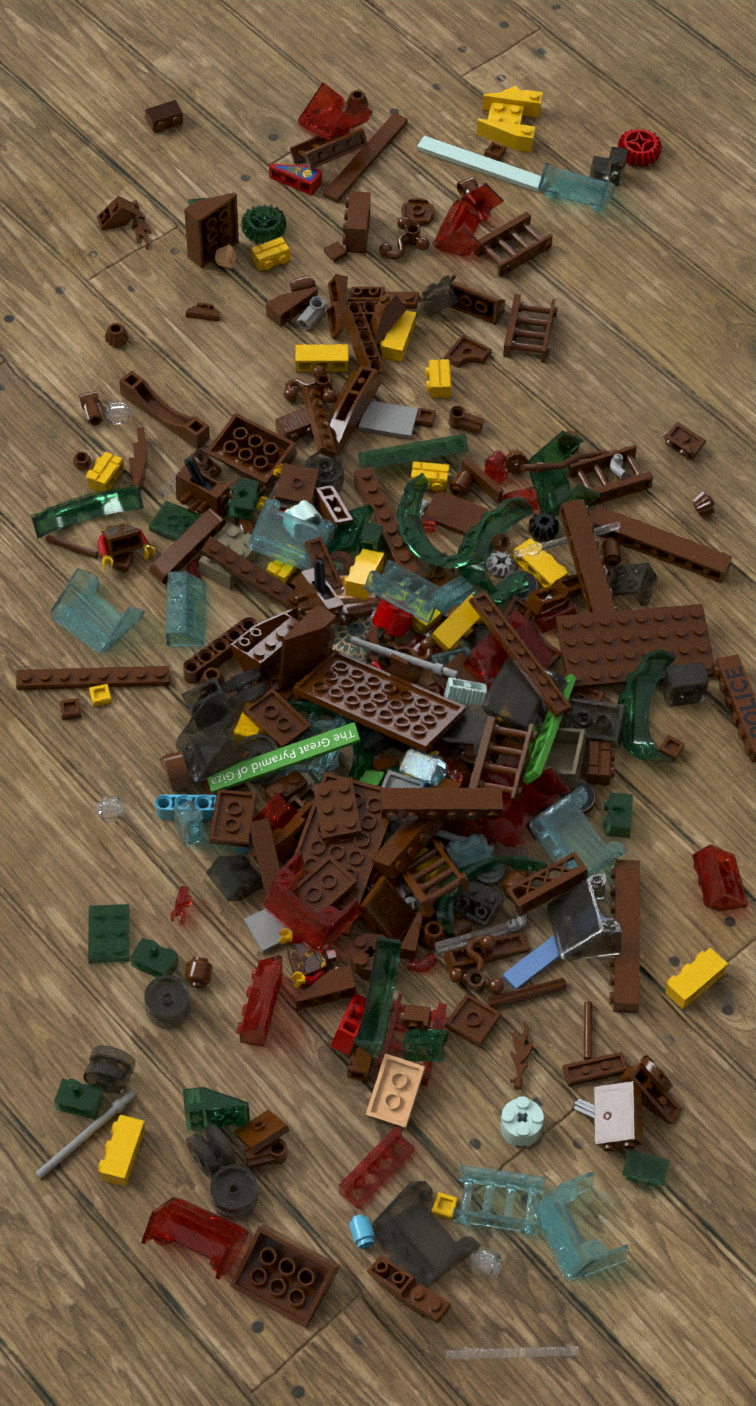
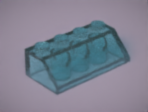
[165,572,206,646]

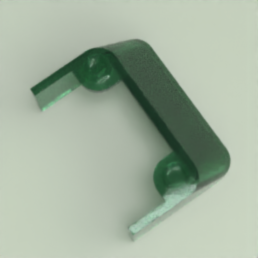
[528,430,600,516]

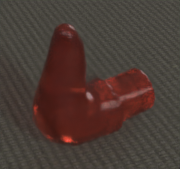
[186,557,201,579]

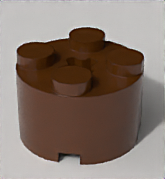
[350,933,391,981]

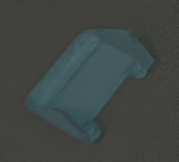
[248,498,336,571]
[51,568,145,653]
[530,785,627,878]

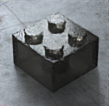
[662,662,709,707]

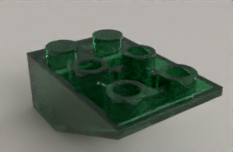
[182,1087,250,1131]

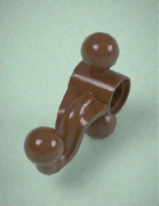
[379,217,430,259]
[283,365,336,403]
[380,631,436,674]
[449,935,504,994]

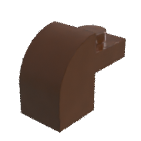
[160,751,192,791]

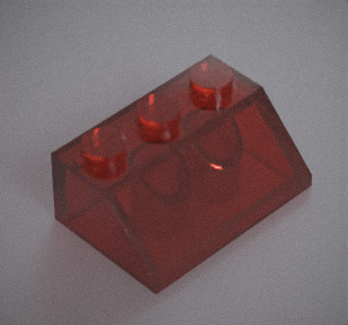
[692,844,749,912]

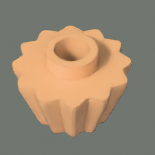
[215,245,236,269]

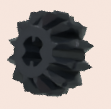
[528,511,559,542]

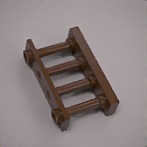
[290,123,368,170]
[474,212,553,277]
[503,294,558,363]
[568,445,653,507]
[469,716,538,805]
[400,837,470,917]

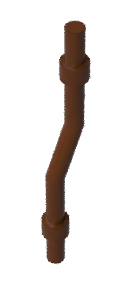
[521,449,616,473]

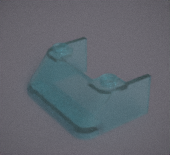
[538,162,616,212]
[535,1171,629,1281]

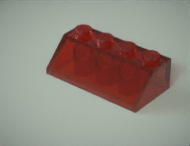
[237,955,283,1047]

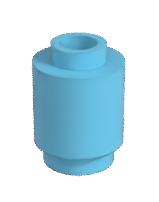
[349,1215,375,1249]

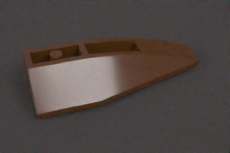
[318,366,381,462]
[230,606,305,679]

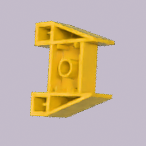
[477,90,543,153]

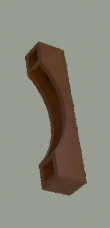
[119,370,210,450]

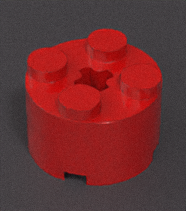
[372,596,415,637]

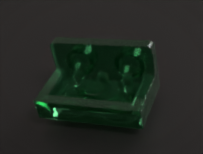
[401,1029,449,1061]
[622,1149,670,1189]

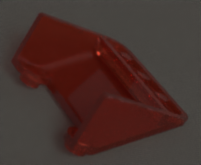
[298,82,373,140]

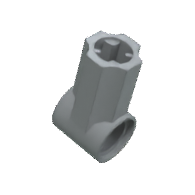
[297,296,326,331]

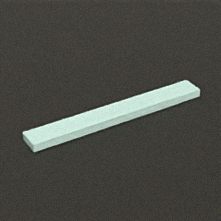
[417,136,545,192]

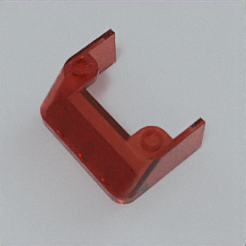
[432,182,504,257]
[477,766,571,847]
[264,852,361,952]
[141,1197,249,1280]

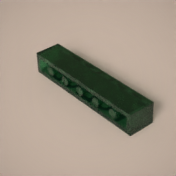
[357,433,469,470]

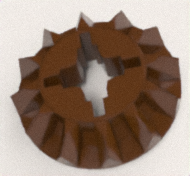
[330,551,354,576]

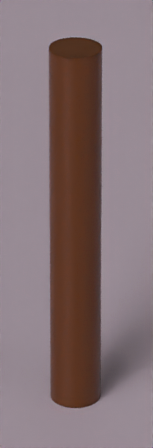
[46,534,99,558]
[584,1001,592,1060]

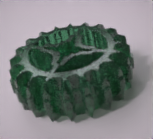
[241,204,287,244]

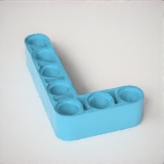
[155,794,251,855]

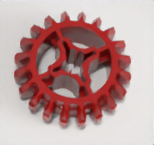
[617,128,662,167]

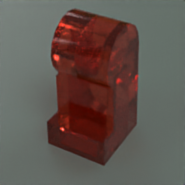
[484,450,508,485]
[502,486,539,513]

